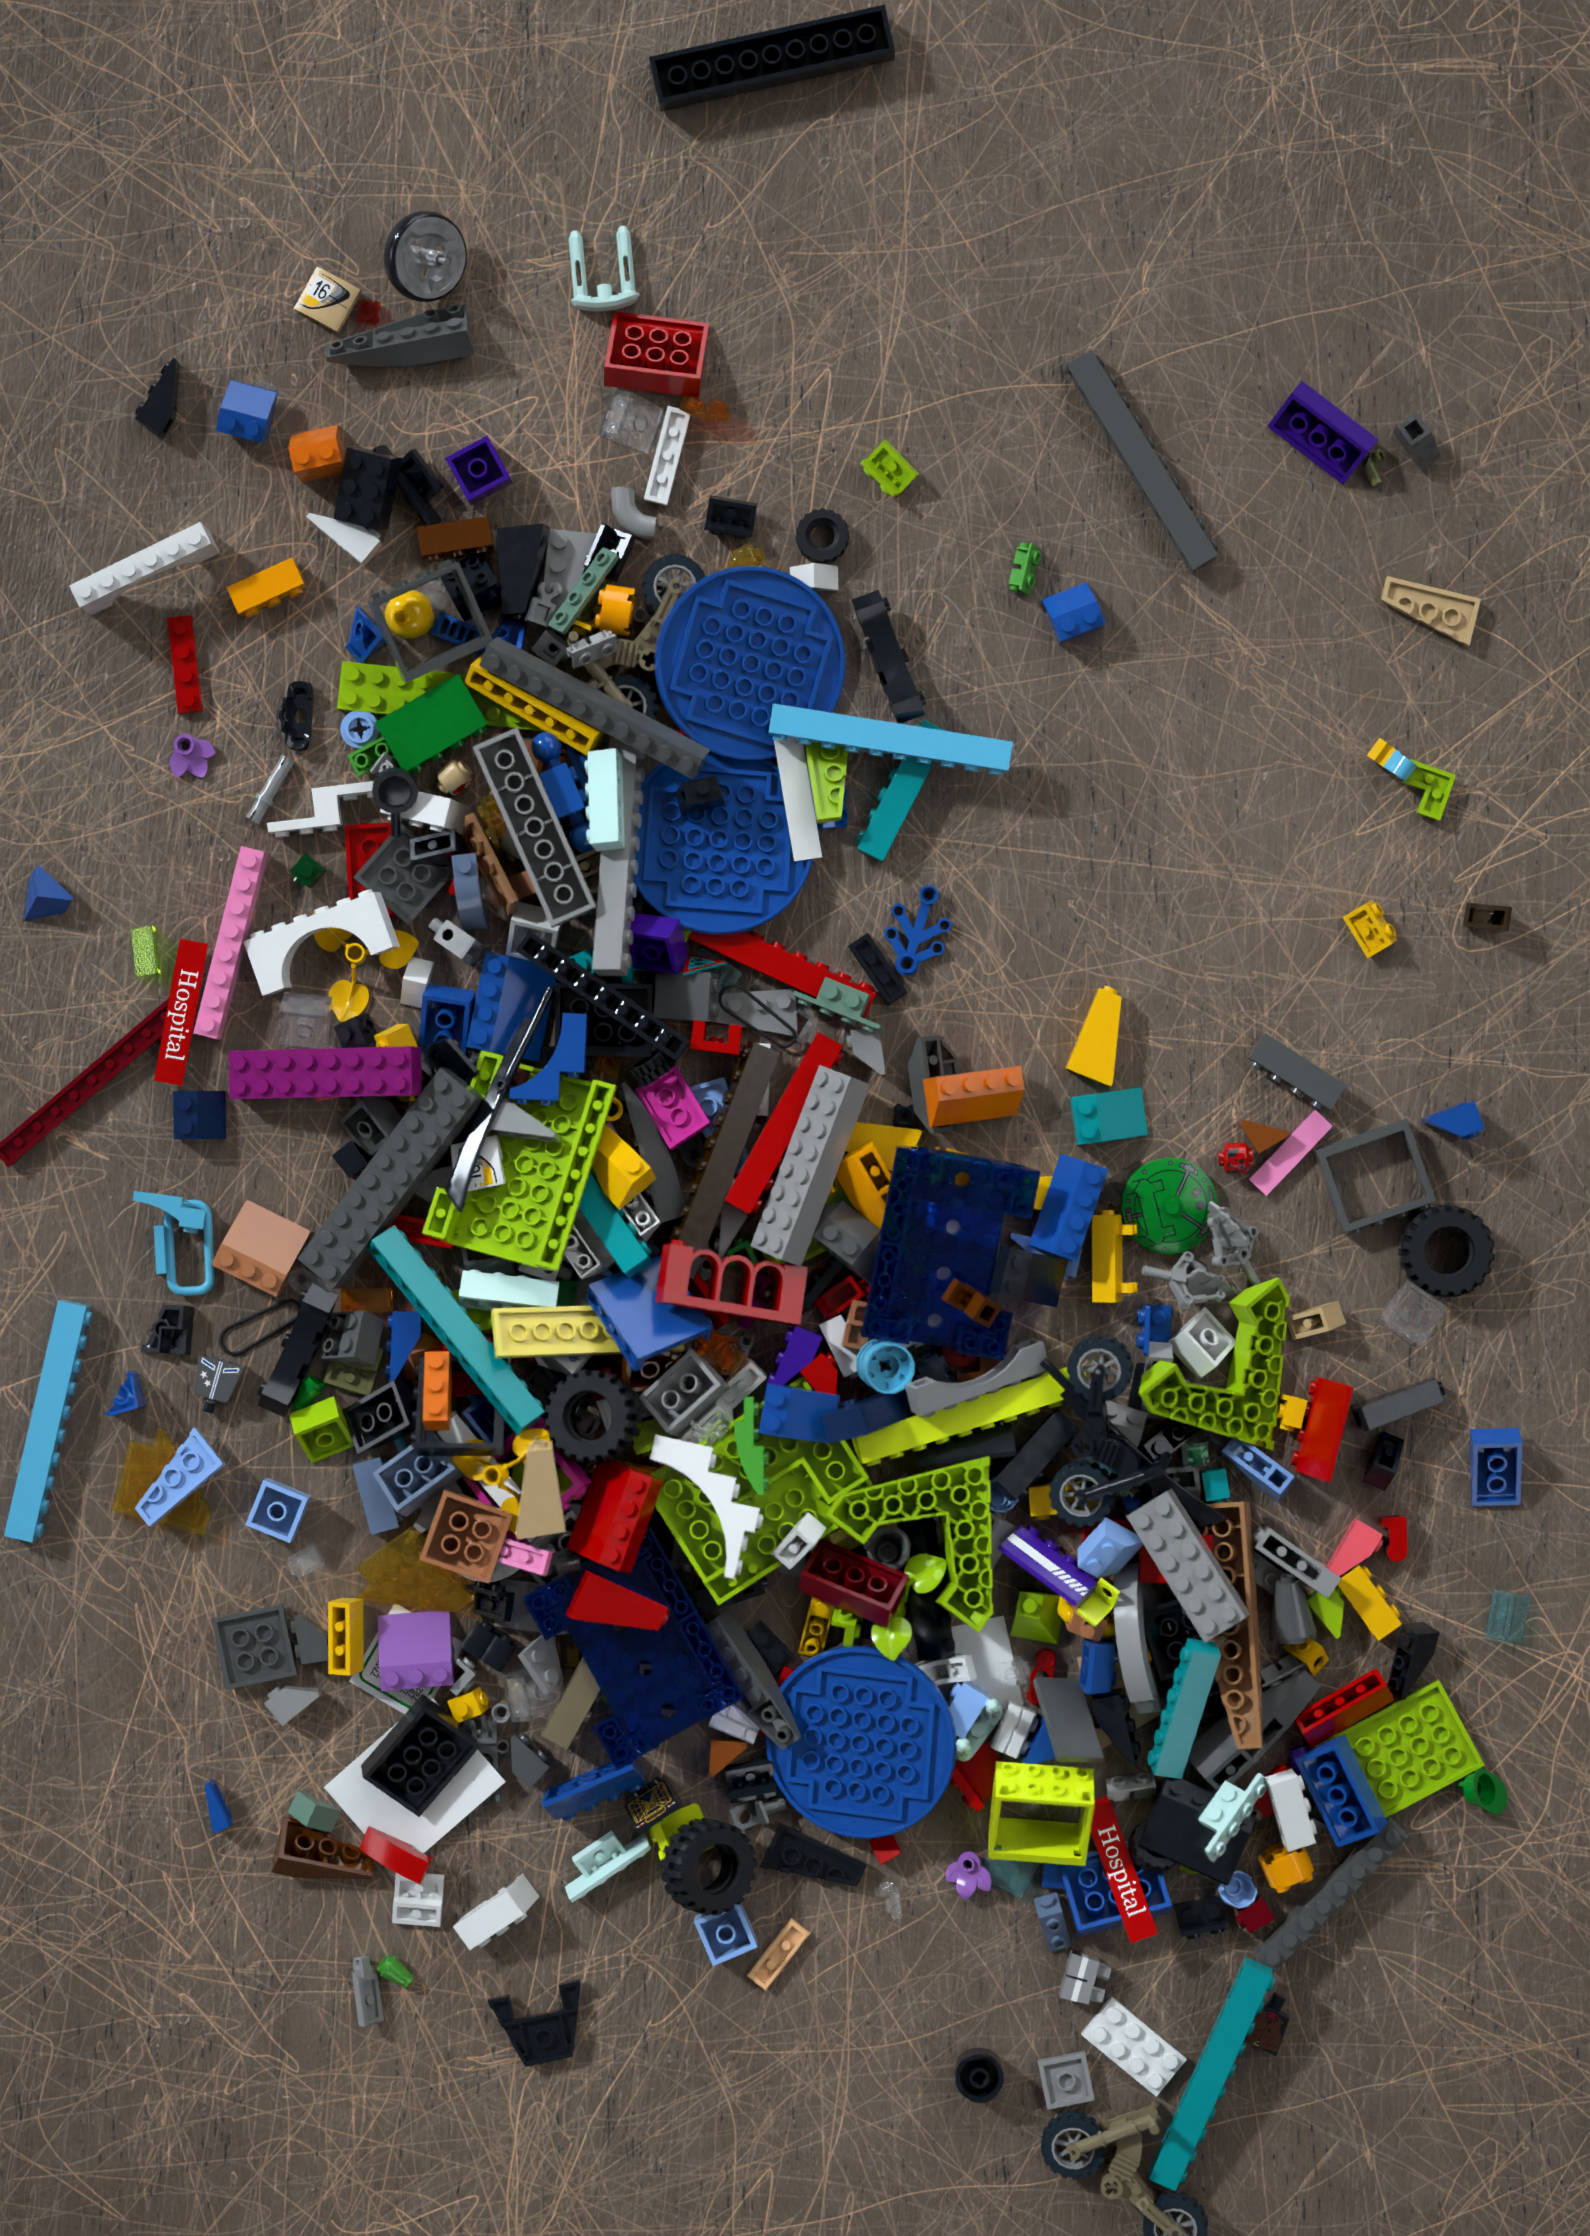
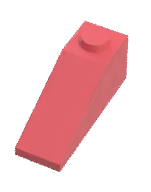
[1326,1518,1383,1576]

